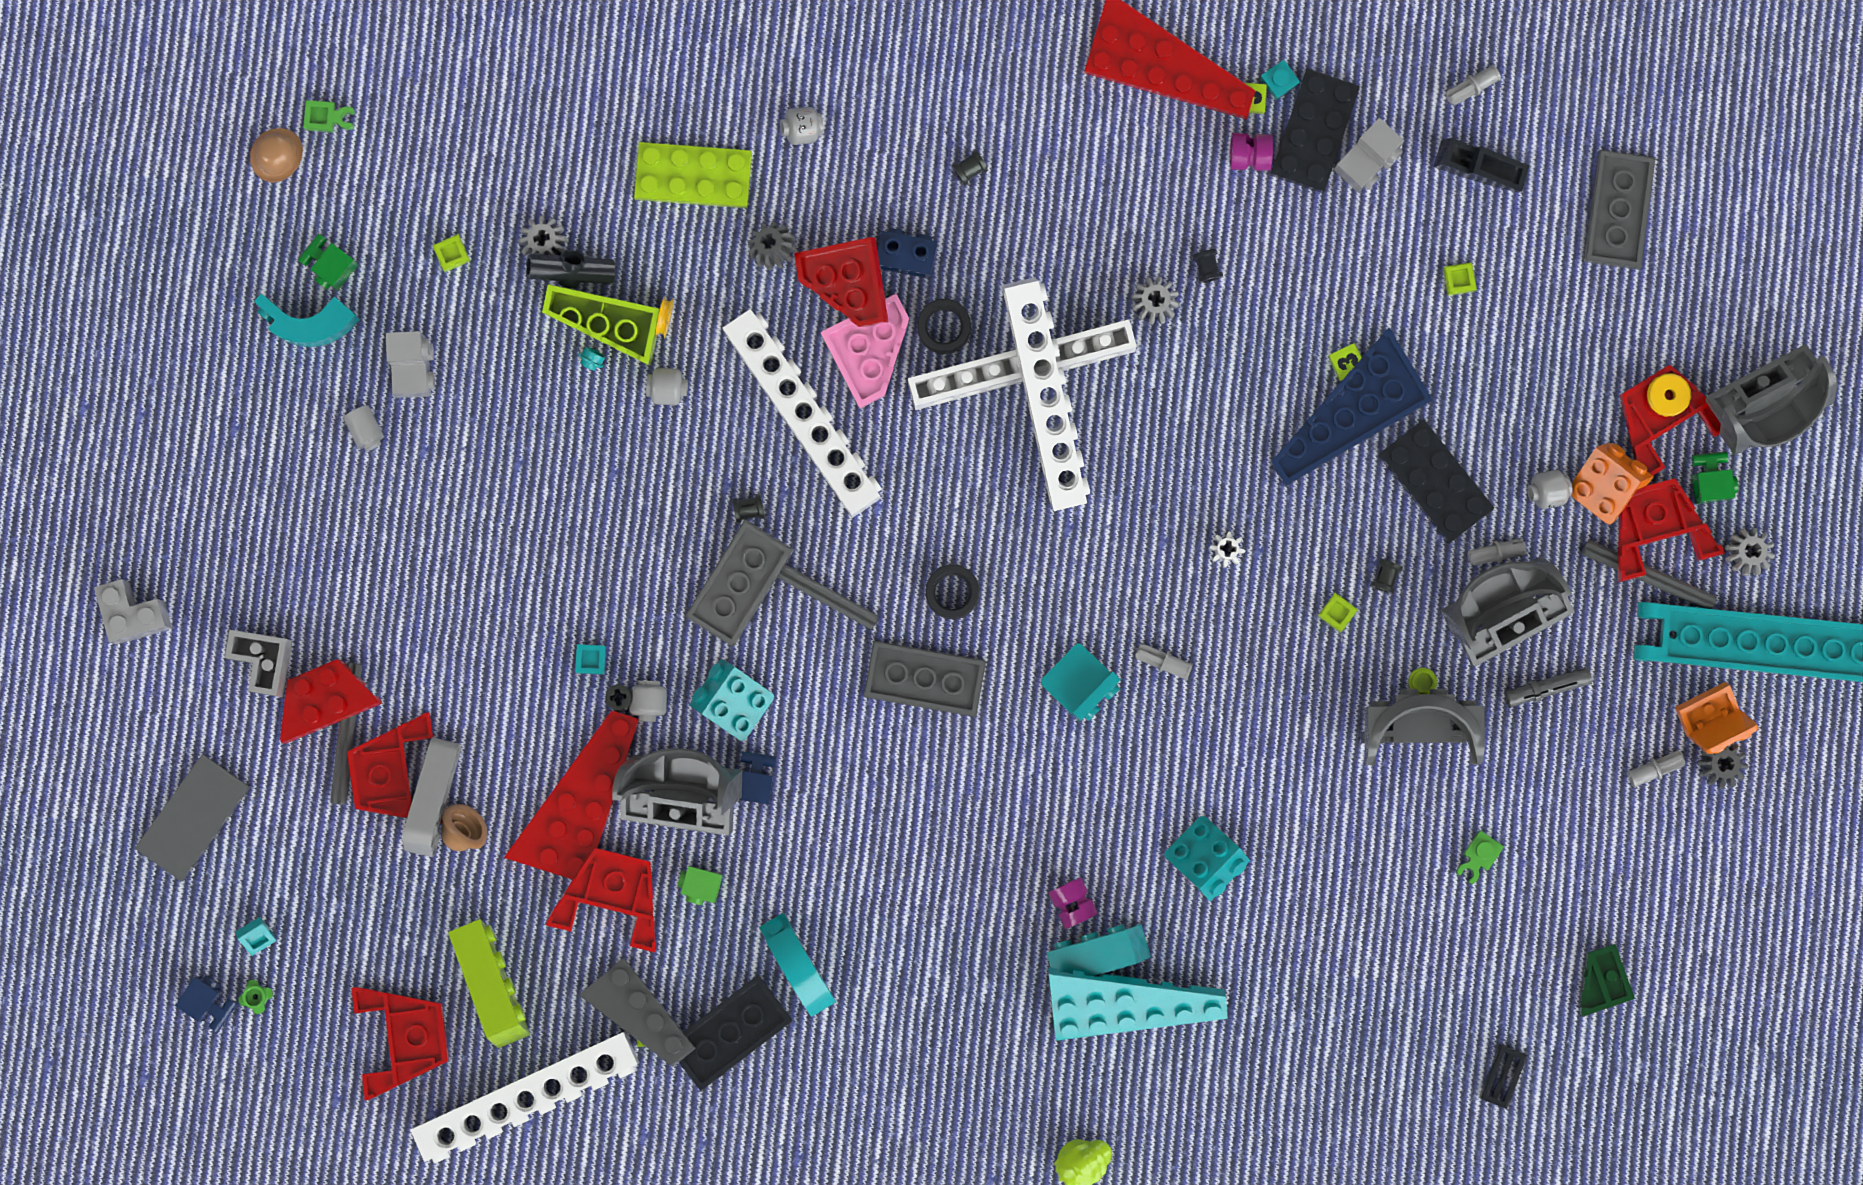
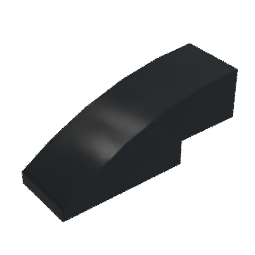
[1433,138,1530,193]

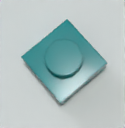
[1260,60,1300,101]
[575,644,607,675]
[235,917,277,956]

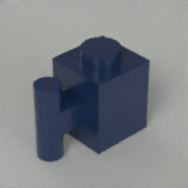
[739,751,777,805]
[175,975,238,1033]

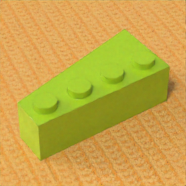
[542,284,660,365]
[448,919,531,1048]

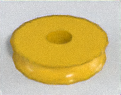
[656,296,674,339]
[1647,373,1691,417]

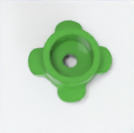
[238,980,273,1014]

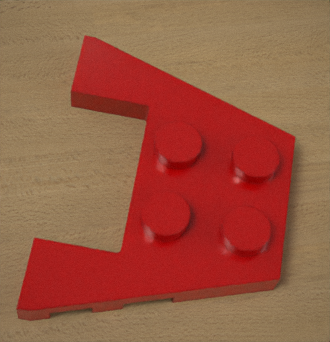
[1619,365,1721,475]
[1618,478,1725,583]
[347,712,444,824]
[545,847,656,952]
[351,987,449,1100]

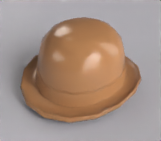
[250,128,303,183]
[440,804,487,852]

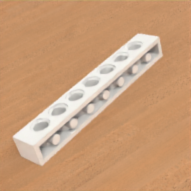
[1002,277,1090,511]
[723,309,882,518]
[908,320,1137,410]
[411,1031,640,1164]

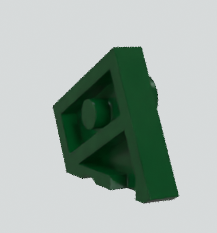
[1579,944,1635,1017]

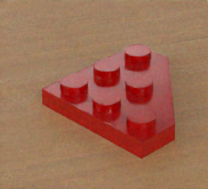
[794,237,889,327]

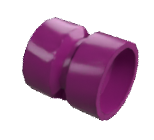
[1230,133,1273,171]
[1048,877,1099,929]

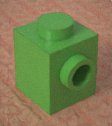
[677,866,723,905]

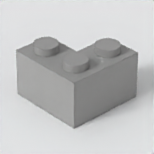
[1334,117,1404,193]
[386,331,435,398]
[94,579,172,645]
[225,630,293,698]

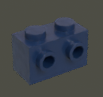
[878,228,938,279]

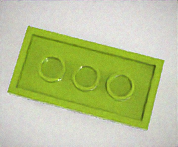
[634,142,752,209]

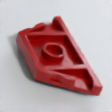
[280,659,383,744]

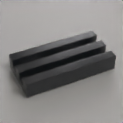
[1479,1044,1528,1109]

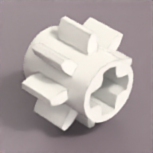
[1209,532,1245,568]

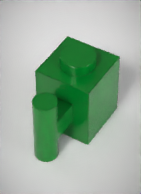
[297,233,358,292]
[1691,451,1739,504]

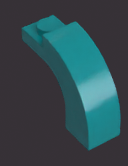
[254,293,360,347]
[759,912,836,1017]

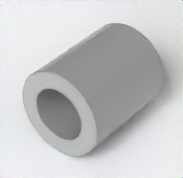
[343,405,384,451]

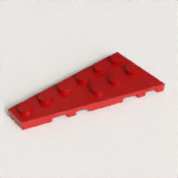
[1084,0,1255,120]
[504,710,639,880]

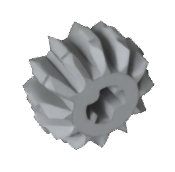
[518,216,568,256]
[1131,277,1180,325]
[1725,528,1775,576]

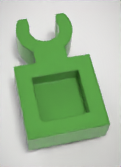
[303,100,355,133]
[1456,830,1504,884]

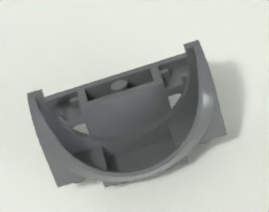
[1705,344,1837,455]
[1441,556,1575,667]
[1361,689,1485,766]
[612,748,742,836]

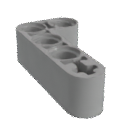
[403,737,461,857]

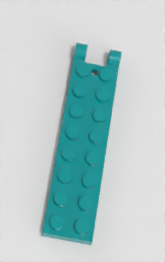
[1633,602,1863,683]

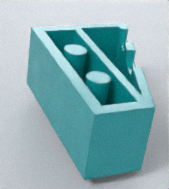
[1046,924,1151,976]

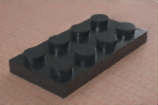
[1270,68,1360,194]
[1378,419,1494,544]
[679,974,793,1092]

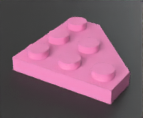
[820,294,909,409]

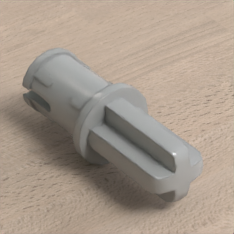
[1446,65,1501,105]
[1468,537,1527,566]
[1135,644,1193,680]
[1627,751,1685,788]

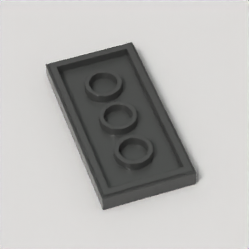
[1583,150,1656,270]
[685,519,794,647]
[863,641,986,717]
[135,754,251,881]

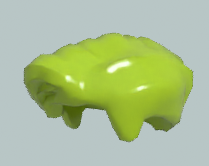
[1054,1139,1112,1185]

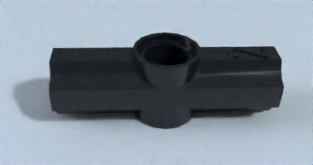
[526,250,615,288]

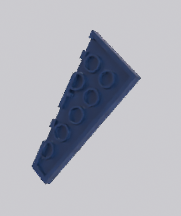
[1270,328,1433,487]

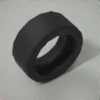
[917,298,971,355]
[925,564,980,620]

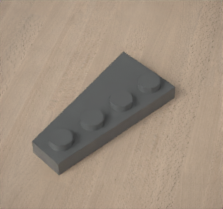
[579,958,696,1067]

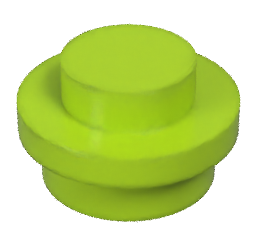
[1408,668,1437,695]

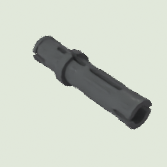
[1504,667,1592,708]

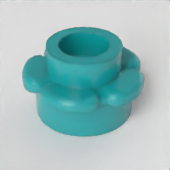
[578,346,605,371]

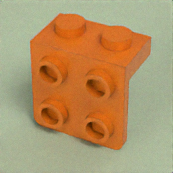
[1571,442,1654,524]
[1675,682,1758,754]

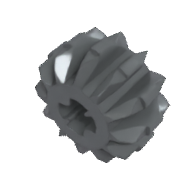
[748,221,796,271]
[1697,744,1748,789]

